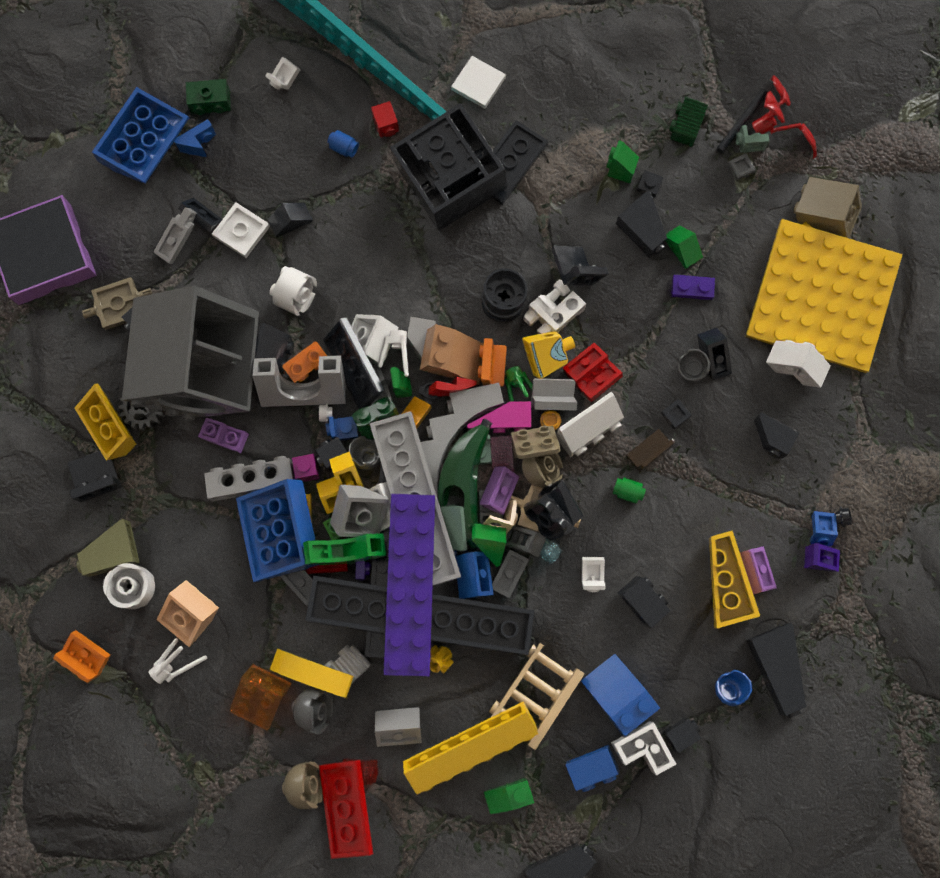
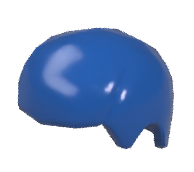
[715,670,752,706]

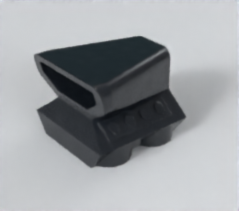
[523,479,583,541]

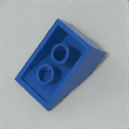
[581,654,660,736]

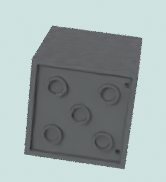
[122,285,259,421]

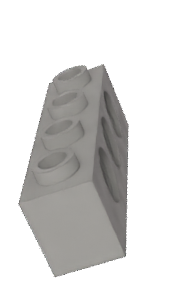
[204,456,295,502]

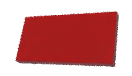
[319,760,373,859]

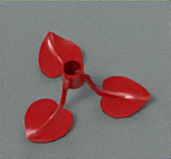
[752,75,817,159]

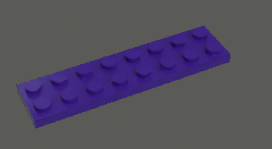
[384,494,435,676]

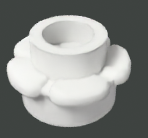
[319,403,332,424]

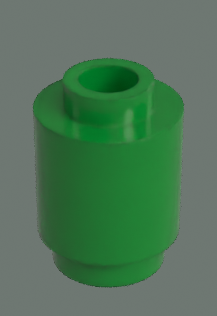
[612,477,646,504]

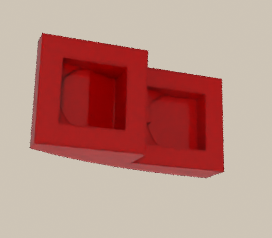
[428,377,477,396]

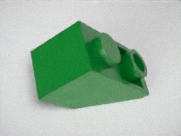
[606,140,639,183]

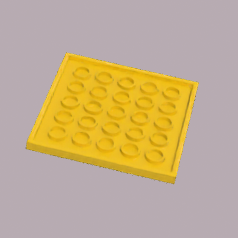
[745,219,903,373]

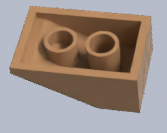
[420,324,484,385]

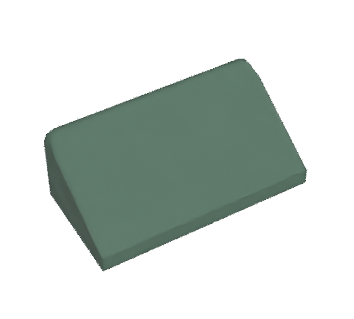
[440,505,467,551]

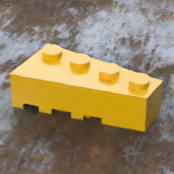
[709,530,760,628]

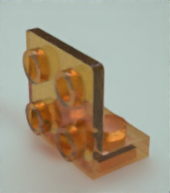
[230,664,292,730]

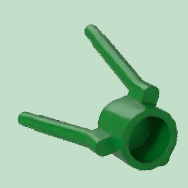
[504,366,533,402]

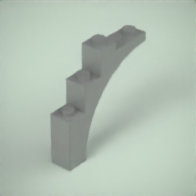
[421,383,504,499]

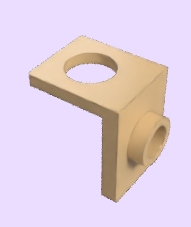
[483,500,518,534]

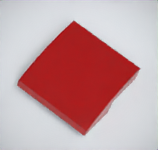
[563,343,623,402]

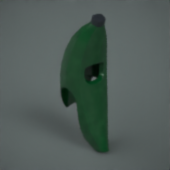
[438,419,492,549]

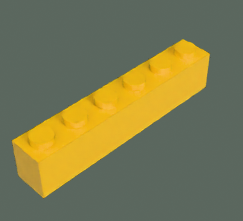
[403,701,538,795]

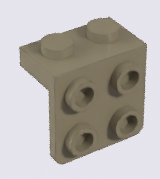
[511,426,560,459]

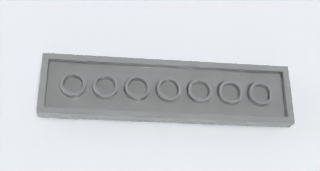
[370,411,461,586]

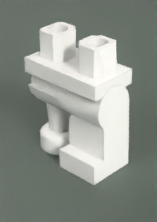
[523,279,586,334]

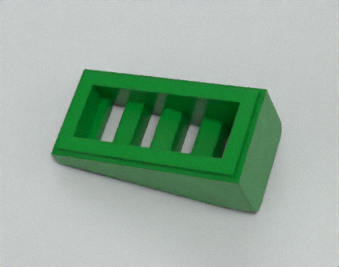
[390,367,412,398]

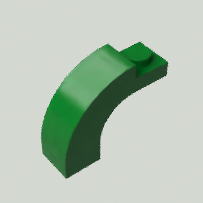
[303,534,386,565]

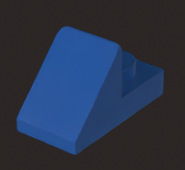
[174,119,216,157]

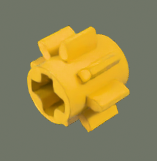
[430,645,454,674]

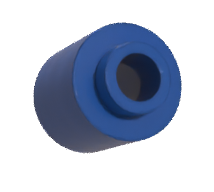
[328,130,359,158]

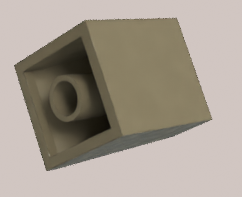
[794,177,862,238]

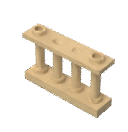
[489,643,585,750]

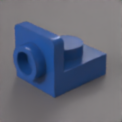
[326,417,359,441]
[810,511,838,547]

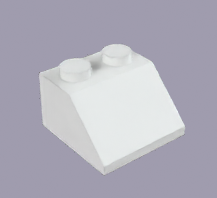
[351,314,399,364]

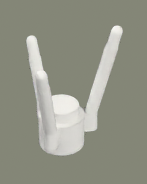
[378,330,409,377]
[149,638,207,684]

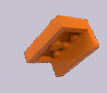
[478,338,507,387]
[282,341,327,383]
[53,630,110,683]

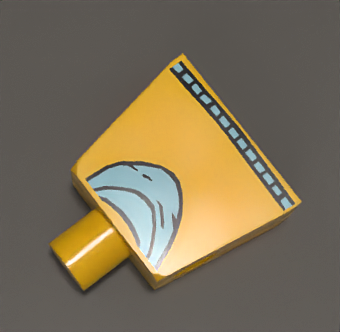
[522,331,575,379]

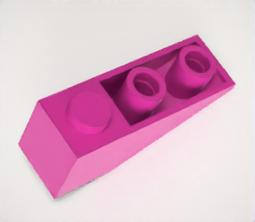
[467,402,531,433]

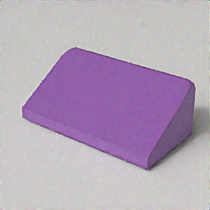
[479,466,519,515]
[740,546,777,594]

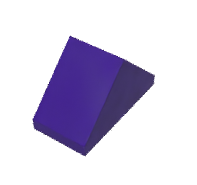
[804,543,840,572]

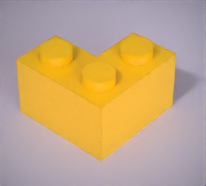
[316,452,364,514]

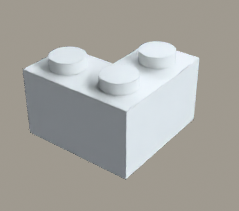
[766,340,831,388]
[611,721,676,775]

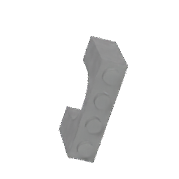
[252,356,346,407]

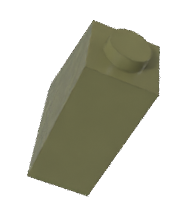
[76,519,140,577]

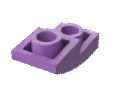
[198,417,249,453]

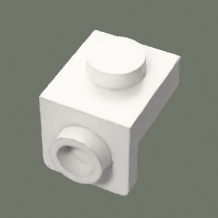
[265,57,300,90]
[581,557,605,592]

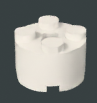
[269,266,317,316]
[103,563,155,609]

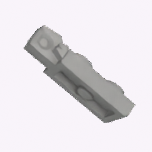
[154,207,197,264]

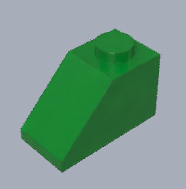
[484,778,534,814]

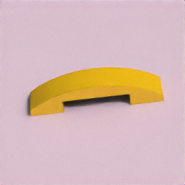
[270,649,354,698]

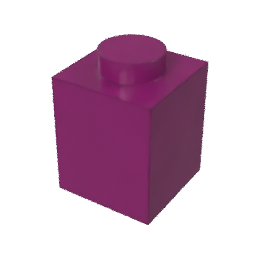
[292,454,320,482]

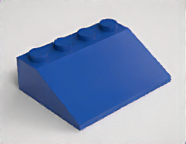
[92,87,189,184]
[236,479,319,582]

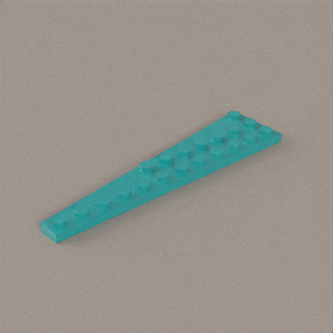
[277,0,446,121]

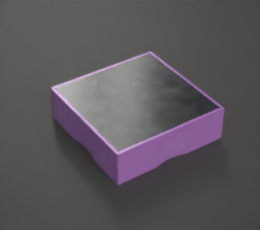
[0,195,97,305]

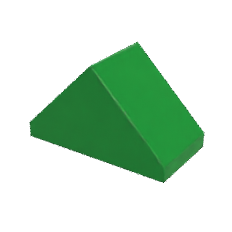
[666,225,703,269]
[472,523,506,567]

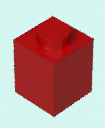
[371,101,399,138]

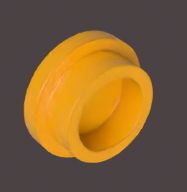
[540,410,561,430]

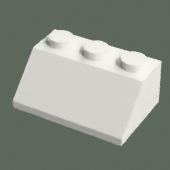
[556,392,624,457]

